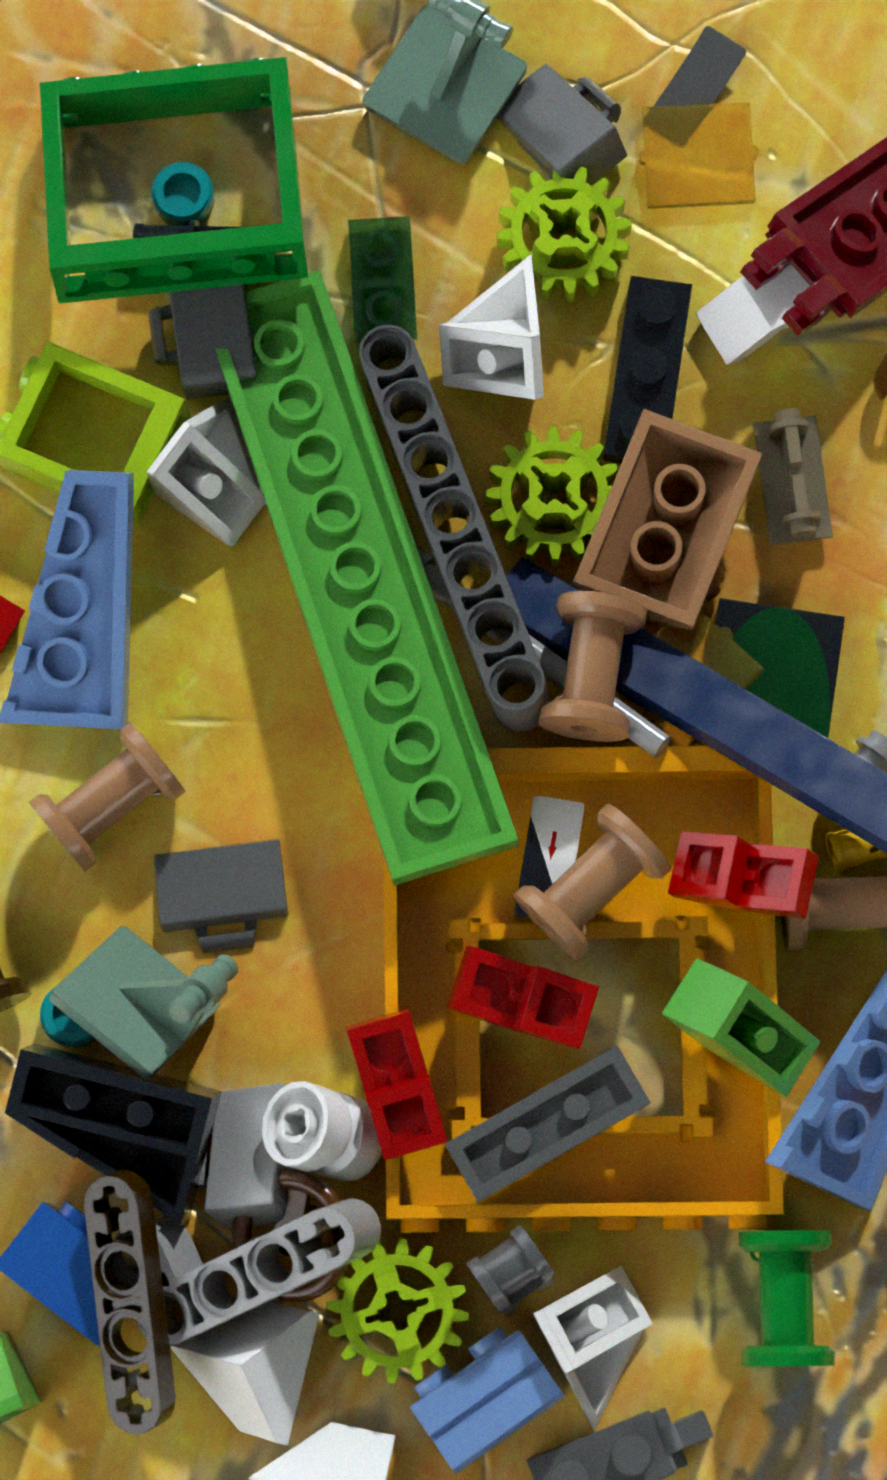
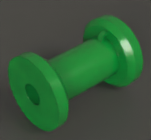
[739,1230,835,1366]

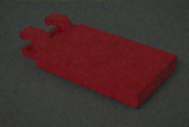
[740,137,887,336]

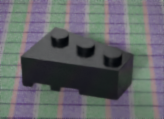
[5,1043,222,1227]

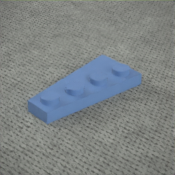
[0,470,134,729]
[765,970,887,1211]

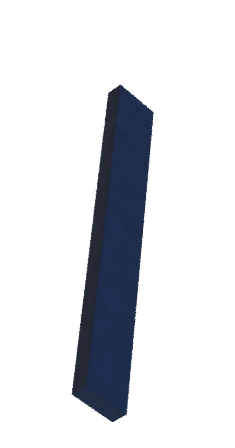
[506,557,887,854]

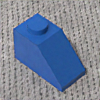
[0,1200,100,1347]

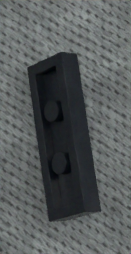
[603,276,692,463]

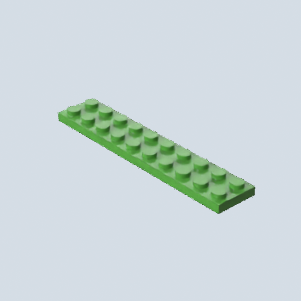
[215,270,518,886]

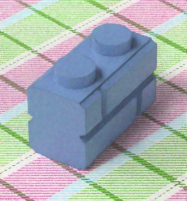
[410,1326,564,1474]

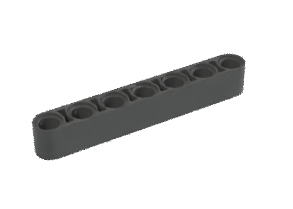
[359,324,549,732]

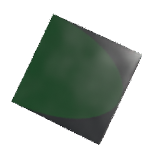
[709,598,845,738]

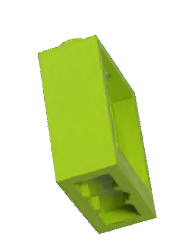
[0,341,190,527]

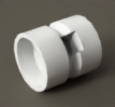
[262,1081,382,1181]

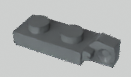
[527,1408,714,1480]

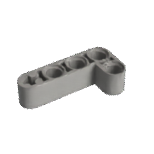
[113,1198,381,1346]

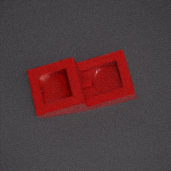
[668,831,819,919]
[446,946,600,1050]
[346,1008,448,1161]

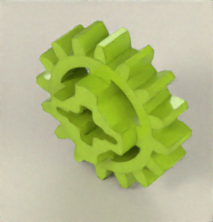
[497,167,632,303]
[486,426,618,566]
[326,1238,469,1384]

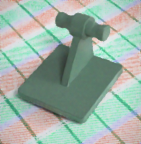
[362,0,527,165]
[49,926,238,1079]

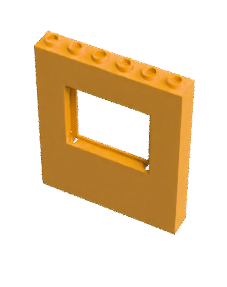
[384,746,784,1233]

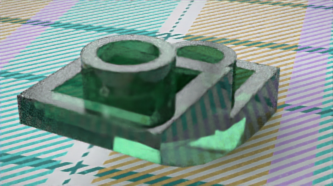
[348,216,417,344]

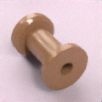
[538,591,647,742]
[29,722,186,872]
[513,803,672,961]
[781,876,887,951]

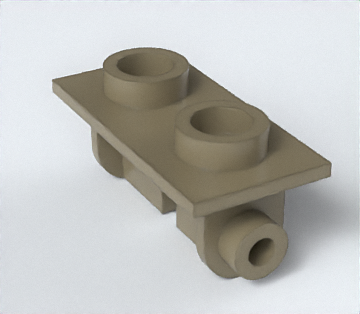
[753,408,833,545]

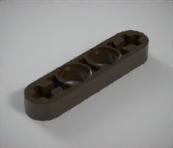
[84,1170,176,1435]

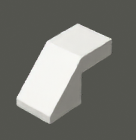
[695,264,810,365]

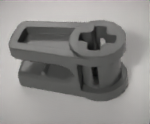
[466,1225,555,1318]

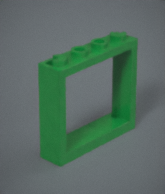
[40,57,309,304]

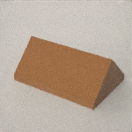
[573,409,763,630]

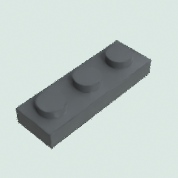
[445,1045,651,1203]

